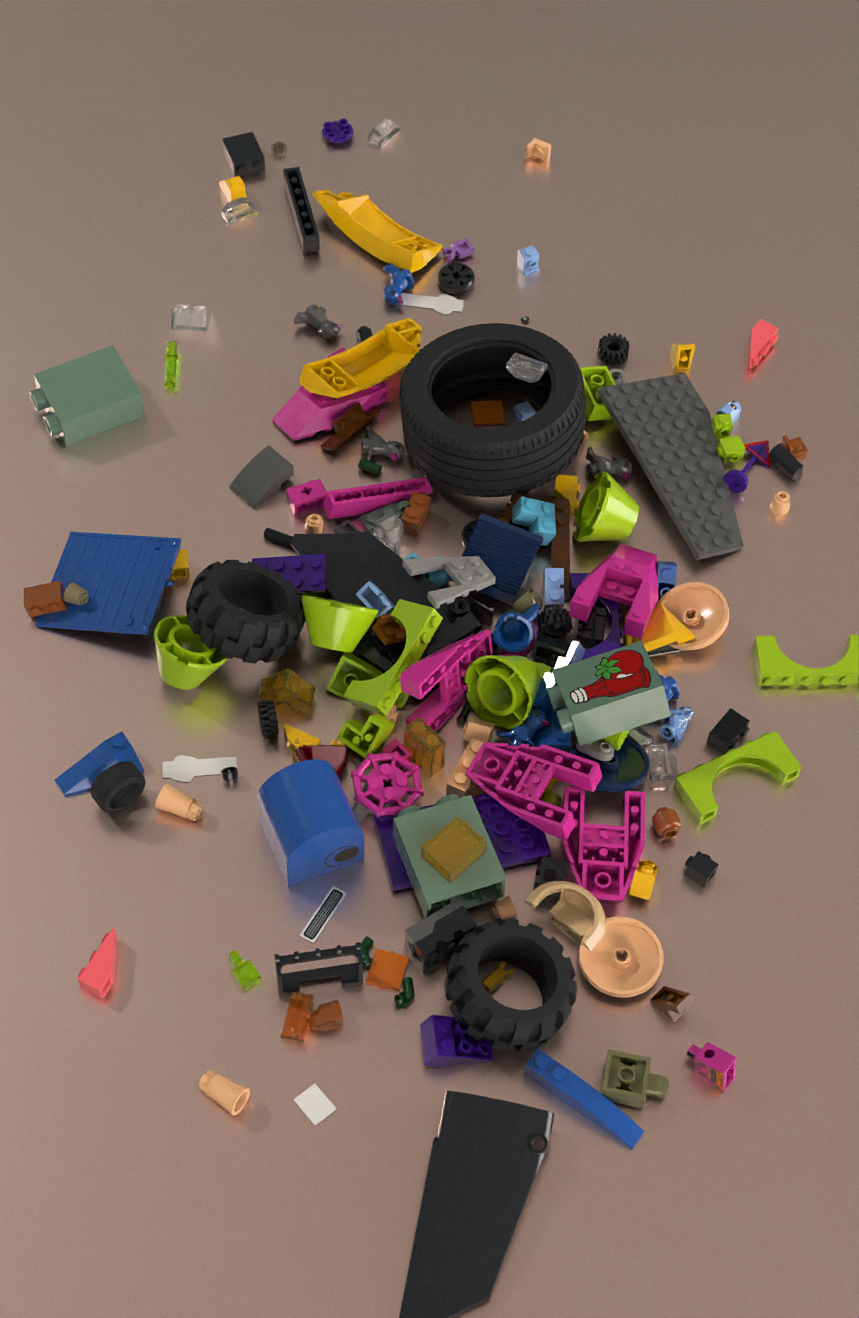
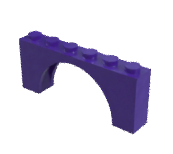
[570,573,623,660]

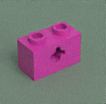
[286,478,327,516]

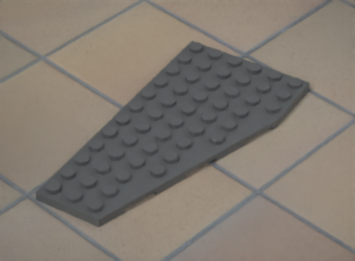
[597,373,744,560]

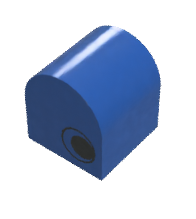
[257,759,365,888]

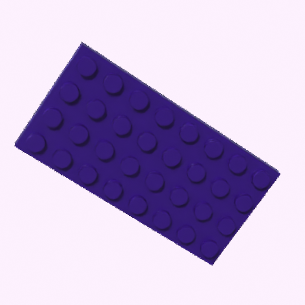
[374,794,552,891]

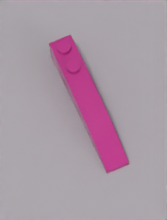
[323,477,433,519]

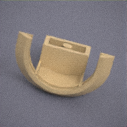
[524,881,606,951]

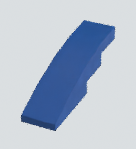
[532,641,586,712]

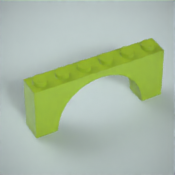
[343,599,443,716]
[753,635,859,686]
[674,731,802,824]

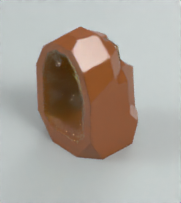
[308,1000,343,1031]

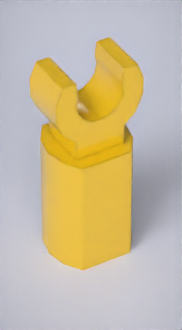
[481,961,514,994]

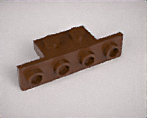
[321,403,380,451]

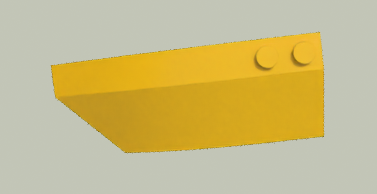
[313,190,443,273]
[299,318,422,398]

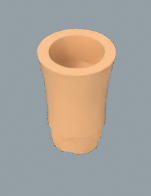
[155,783,203,821]
[198,1070,250,1116]

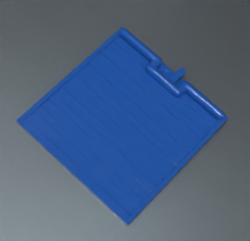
[35,532,181,635]

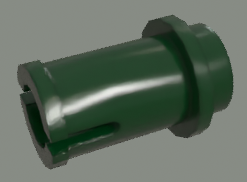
[358,458,382,476]

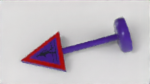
[724,440,770,493]

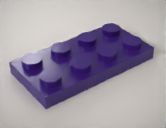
[252,554,326,593]

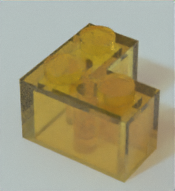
[257,669,316,712]

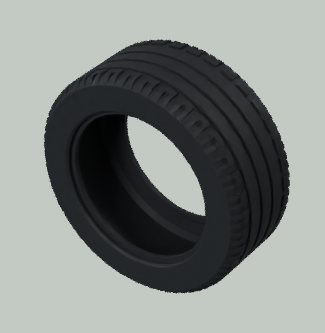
[399,323,584,498]

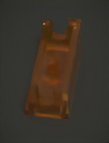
[281,992,314,1042]

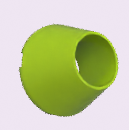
[573,472,639,542]
[302,595,378,653]
[154,615,228,690]
[464,655,541,729]

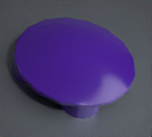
[322,119,353,143]

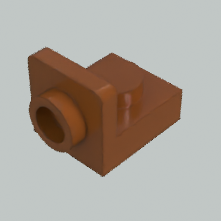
[780,435,808,457]

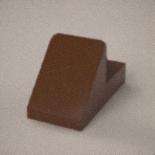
[650,986,694,1022]

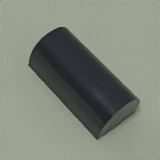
[769,443,803,480]

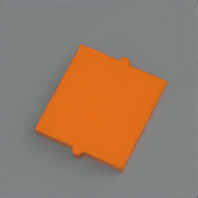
[471,401,505,426]
[366,949,409,991]

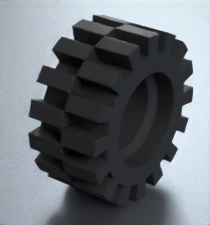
[597,333,630,365]
[537,607,573,639]
[257,700,279,737]

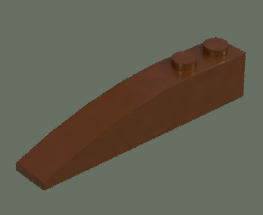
[549,498,570,601]

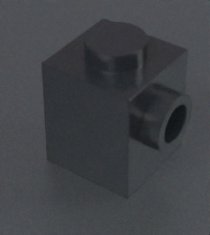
[684,851,719,888]

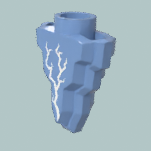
[659,706,694,746]

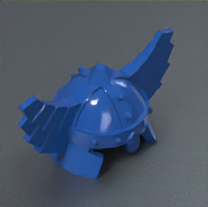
[491,603,540,652]

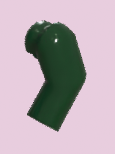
[360,936,374,967]
[394,977,415,1007]

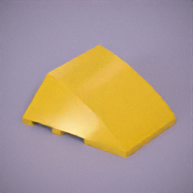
[623,600,696,652]

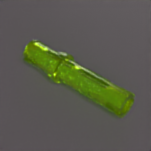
[164,341,178,389]

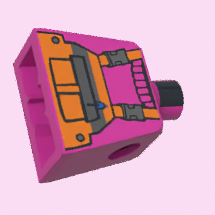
[687,1042,737,1093]

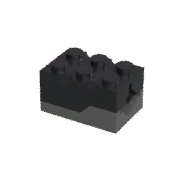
[405,899,477,973]

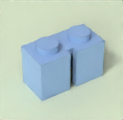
[543,568,564,610]
[356,581,395,618]

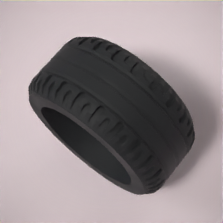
[91,761,146,813]

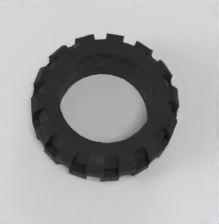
[186,560,306,664]
[444,919,577,1051]

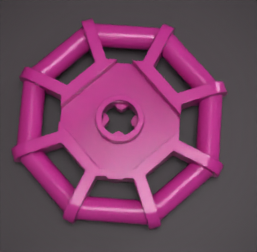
[350,751,424,818]

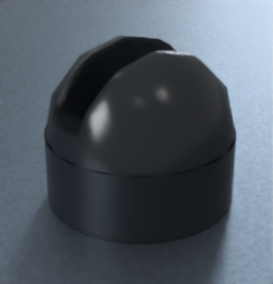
[221,767,238,783]

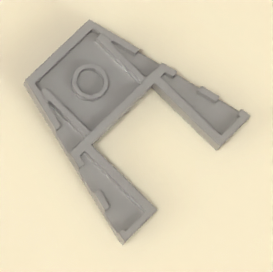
[402,556,496,609]

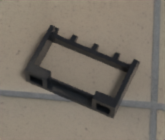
[274,942,363,997]

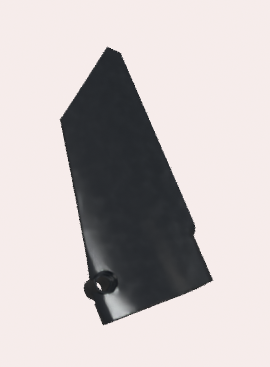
[291,531,483,665]
[399,1091,554,1318]

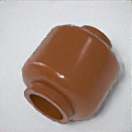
[652,807,681,838]

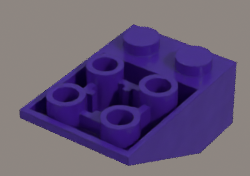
[420,1015,493,1067]

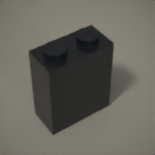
[222,132,265,177]

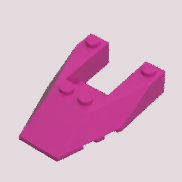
[272,347,388,441]
[569,544,658,639]
[400,629,493,742]
[465,742,602,840]
[562,786,645,901]

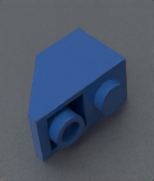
[657,561,677,600]

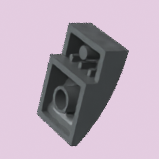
[229,445,294,509]

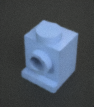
[517,245,540,275]
[513,401,536,423]

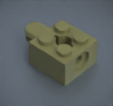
[600,1049,669,1108]

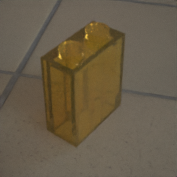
[403,717,446,777]
[421,816,487,883]

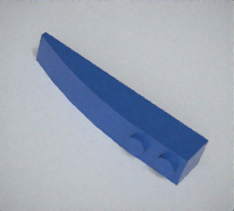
[524,1049,645,1150]

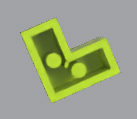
[336,714,396,759]

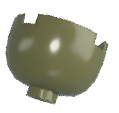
[505,587,543,622]

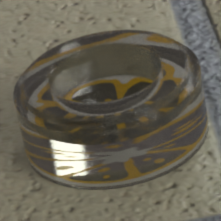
[271,142,287,157]

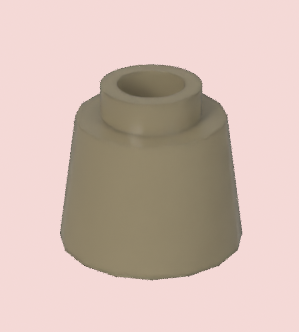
[64,582,89,606]

